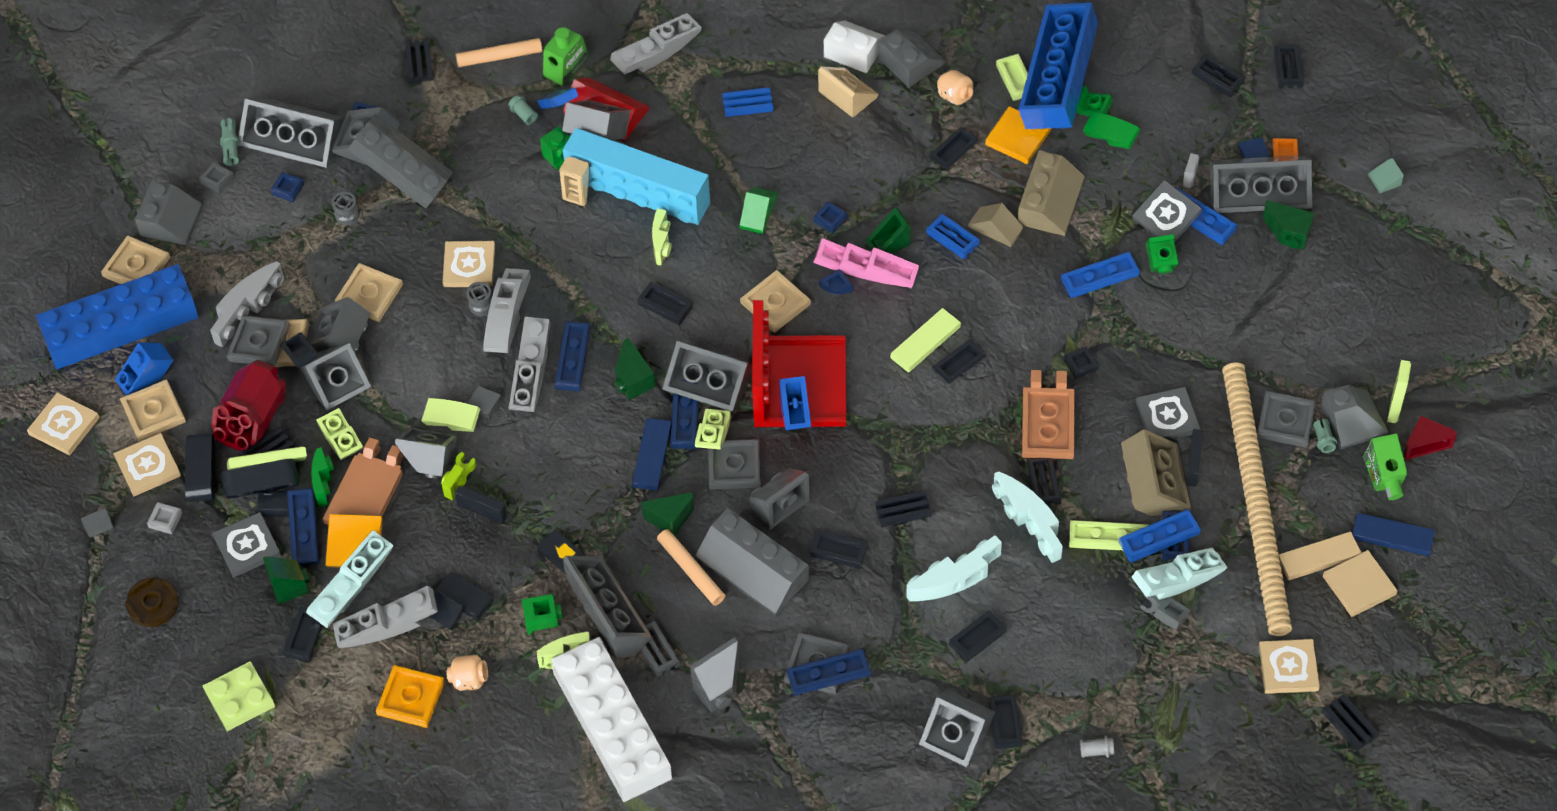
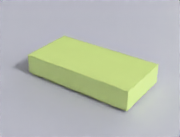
[996,54,1028,101]

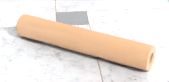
[456,38,542,67]
[657,529,725,606]

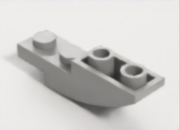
[610,13,702,74]
[210,262,284,347]
[483,268,531,353]
[509,317,551,412]
[333,586,438,648]

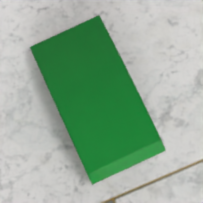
[1076,86,1113,117]
[1083,111,1140,149]
[312,448,334,508]

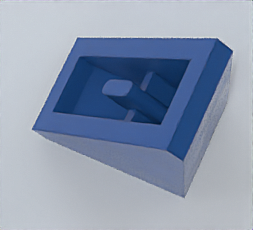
[779,376,811,430]

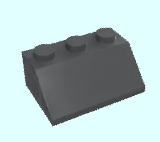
[662,341,752,412]

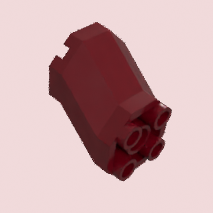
[211,360,286,451]

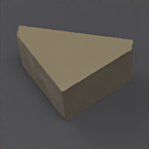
[968,203,1023,247]

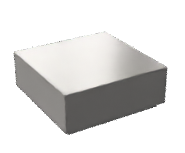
[1183,153,1200,188]
[147,502,182,534]

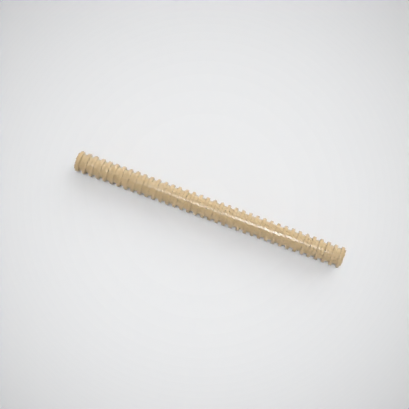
[1222,362,1292,636]

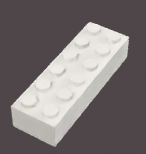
[551,637,672,803]

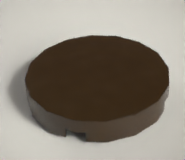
[125,577,179,627]

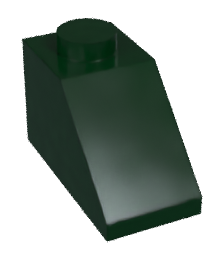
[1263,200,1314,250]
[614,338,655,401]
[263,556,310,604]

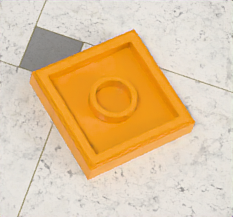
[985,106,1051,164]
[326,514,383,569]
[376,665,445,728]

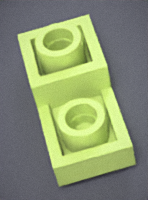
[652,208,672,265]
[422,398,480,432]
[317,408,363,460]
[695,409,731,449]
[537,632,590,669]

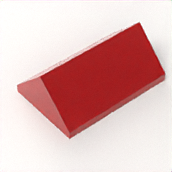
[563,78,649,142]

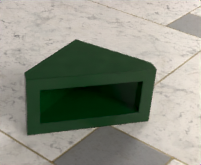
[865,207,910,254]
[641,492,694,535]

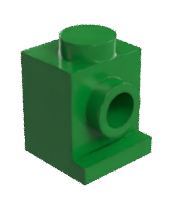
[540,126,570,170]
[1146,234,1178,274]
[521,594,562,635]

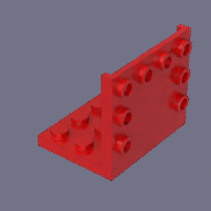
[752,300,846,427]

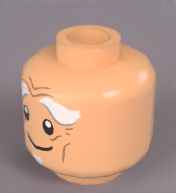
[937,70,973,105]
[447,655,488,691]

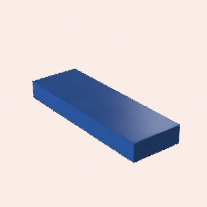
[537,88,578,109]
[1176,188,1237,245]
[1061,252,1140,298]
[1118,509,1201,563]

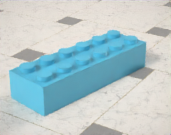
[563,128,710,225]

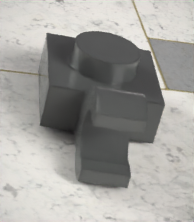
[1140,595,1191,630]

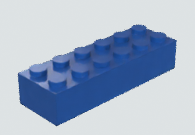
[1018,3,1098,129]
[36,264,199,370]

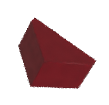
[1403,416,1457,460]

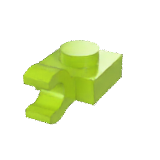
[441,452,476,501]

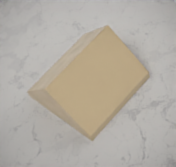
[818,67,879,118]

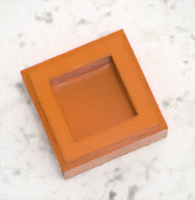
[1272,138,1298,157]

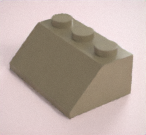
[1018,150,1085,236]
[1121,429,1191,516]

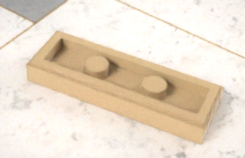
[1278,532,1361,581]

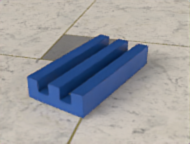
[723,88,773,117]
[926,214,980,259]

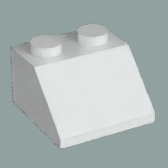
[824,21,886,73]

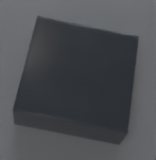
[1064,346,1098,379]

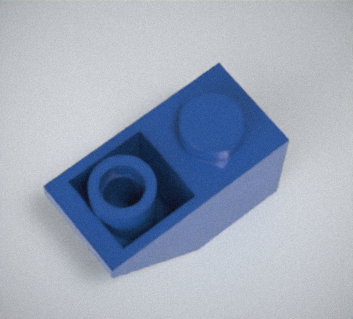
[115,342,173,396]

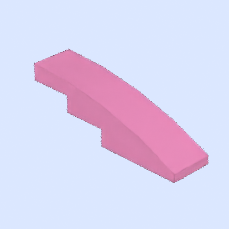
[813,238,919,288]

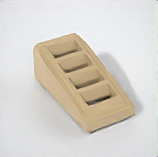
[559,157,589,206]

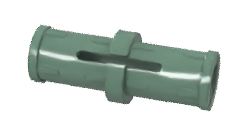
[220,118,239,166]

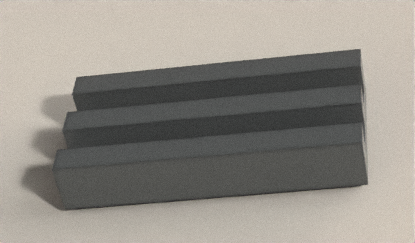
[640,621,680,677]

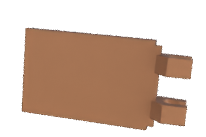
[1022,370,1074,459]
[323,437,404,525]

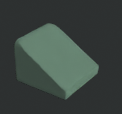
[1368,158,1403,193]

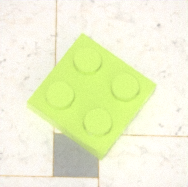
[203,661,275,731]

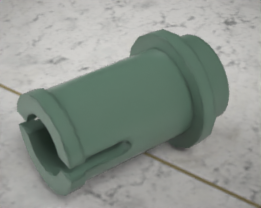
[509,95,538,125]
[1313,419,1337,453]

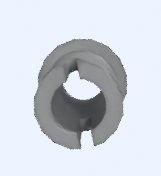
[1080,736,1114,758]

